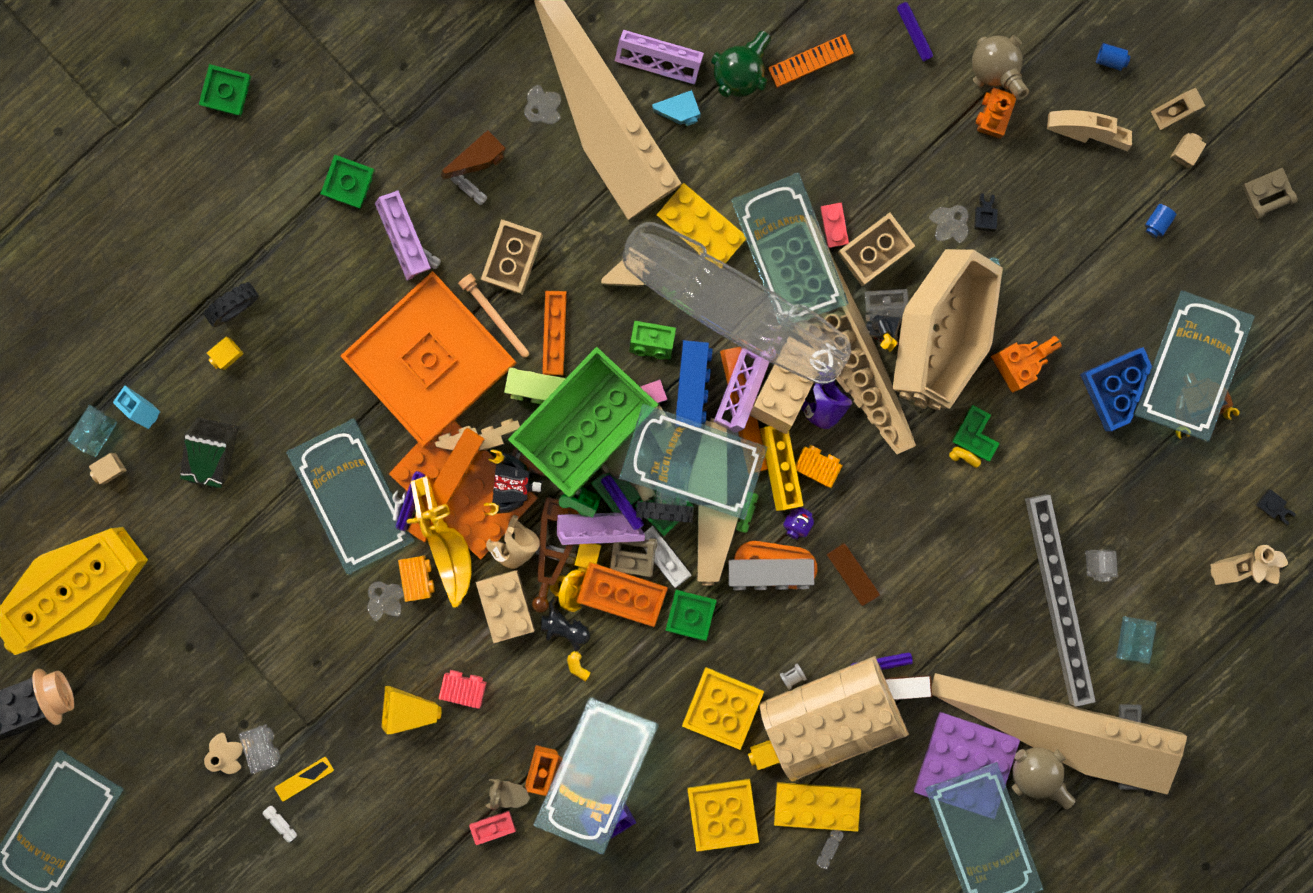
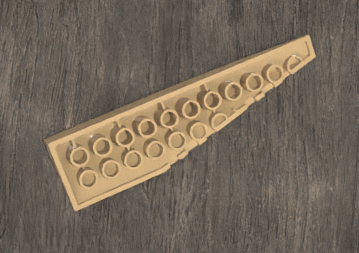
[534,0,681,220]
[751,215,916,454]
[932,673,1187,794]

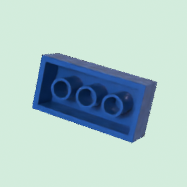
[675,340,712,428]

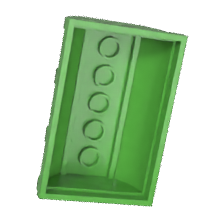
[508,347,659,498]

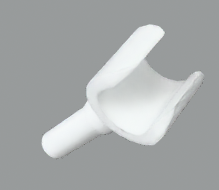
[392,490,407,521]

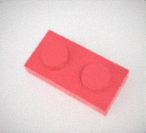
[820,203,849,248]
[469,811,516,845]

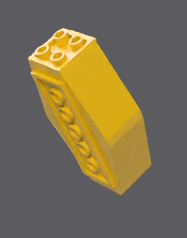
[0,527,148,655]

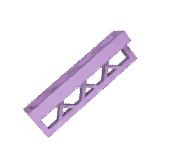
[615,30,704,84]
[375,191,430,280]
[714,347,772,433]
[557,512,645,545]

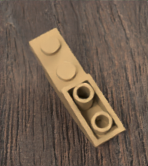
[1047,110,1132,151]
[435,418,520,451]

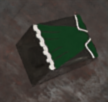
[180,417,239,488]

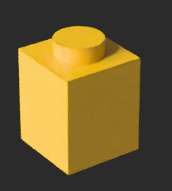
[207,337,244,370]
[575,543,601,572]
[748,740,780,770]

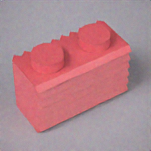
[439,670,487,709]

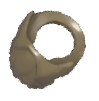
[486,779,530,810]

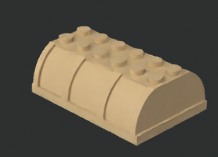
[759,656,909,782]

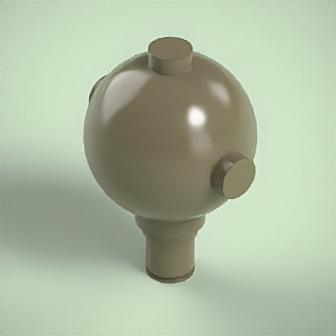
[972,35,1029,100]
[601,432,657,502]
[1012,747,1075,809]

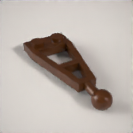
[532,497,579,613]

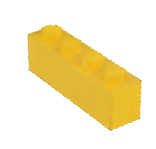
[760,426,803,511]

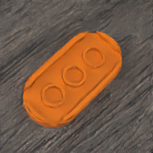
[734,541,817,589]

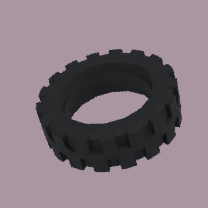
[203,282,259,328]
[636,501,694,523]

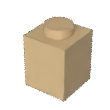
[1170,133,1206,168]
[89,453,127,484]

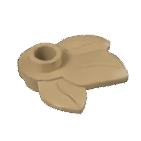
[1252,545,1288,584]
[204,733,244,774]

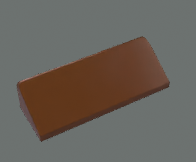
[826,543,880,606]

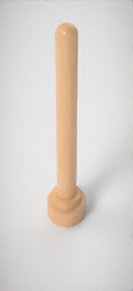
[458,273,529,358]

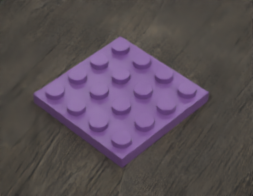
[914,712,1020,818]

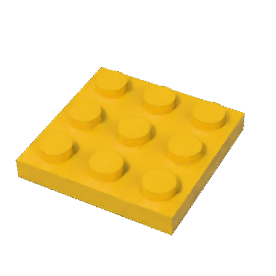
[682,667,764,750]
[688,779,759,851]

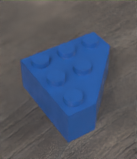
[1080,347,1152,431]

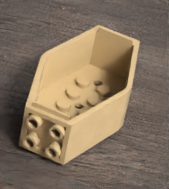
[893,249,1003,410]

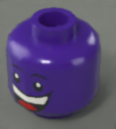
[783,507,814,540]

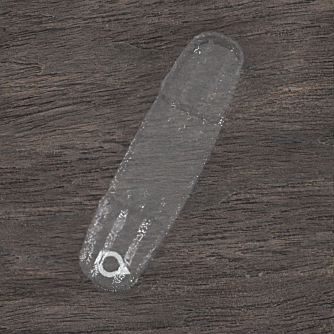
[622,222,851,384]

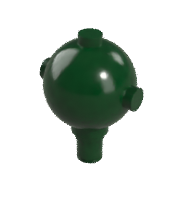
[711,31,771,98]

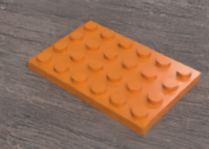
[389,421,538,559]

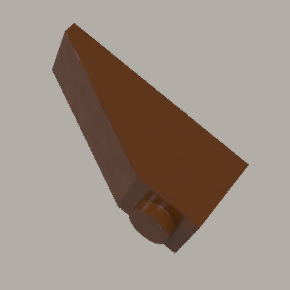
[441,130,505,180]

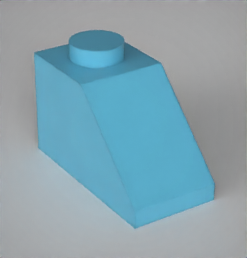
[652,90,700,126]
[113,386,160,429]

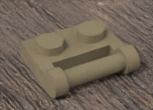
[1242,168,1298,219]
[610,538,657,577]

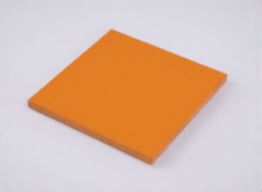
[341,271,517,448]

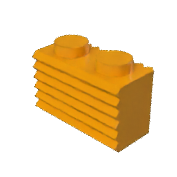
[795,445,843,488]
[398,555,435,602]

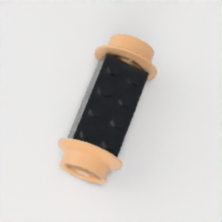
[0,669,74,741]

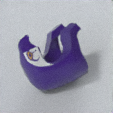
[801,377,852,429]

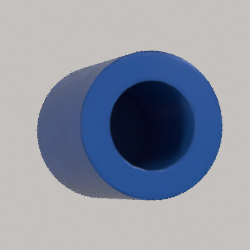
[1096,43,1130,71]
[1145,204,1177,238]

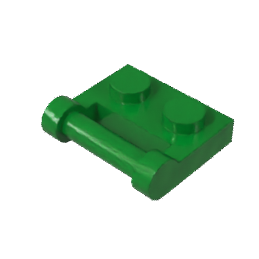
[559,487,602,518]

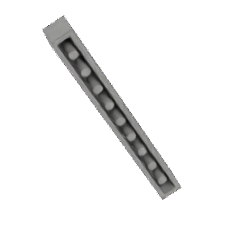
[1025,494,1096,706]

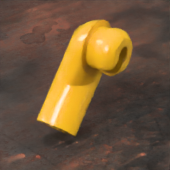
[949,447,981,468]
[567,651,591,682]

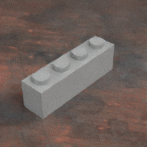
[728,559,814,590]

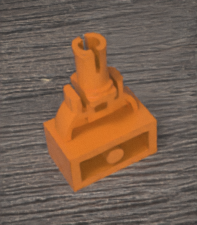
[975,87,1016,139]
[991,336,1062,392]
[525,745,594,796]

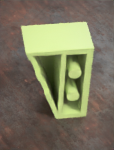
[505,367,565,404]

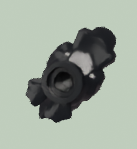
[541,596,590,653]

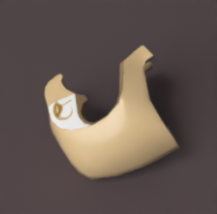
[486,515,540,569]

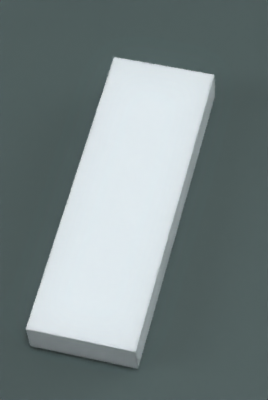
[643,526,691,588]

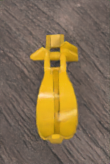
[407,476,471,607]

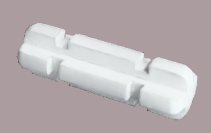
[263,806,297,843]

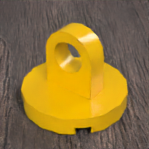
[550,570,586,612]

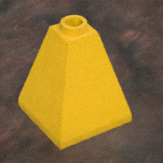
[381,686,441,734]

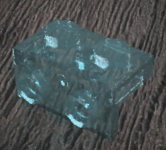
[68,405,117,457]
[1116,616,1156,664]

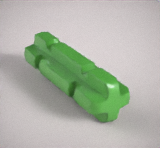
[736,492,758,533]

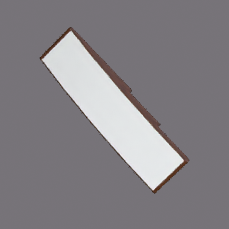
[885,675,932,700]

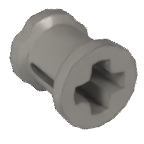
[780,663,807,690]

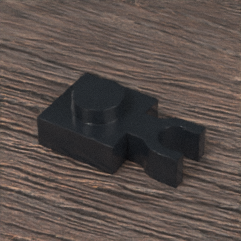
[974,193,998,232]
[1255,489,1296,525]

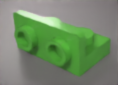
[629,321,676,360]

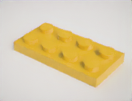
[657,183,747,270]
[774,782,861,832]

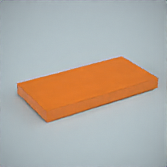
[576,562,668,627]

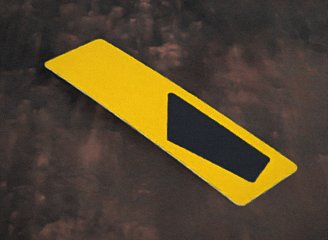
[275,757,334,801]

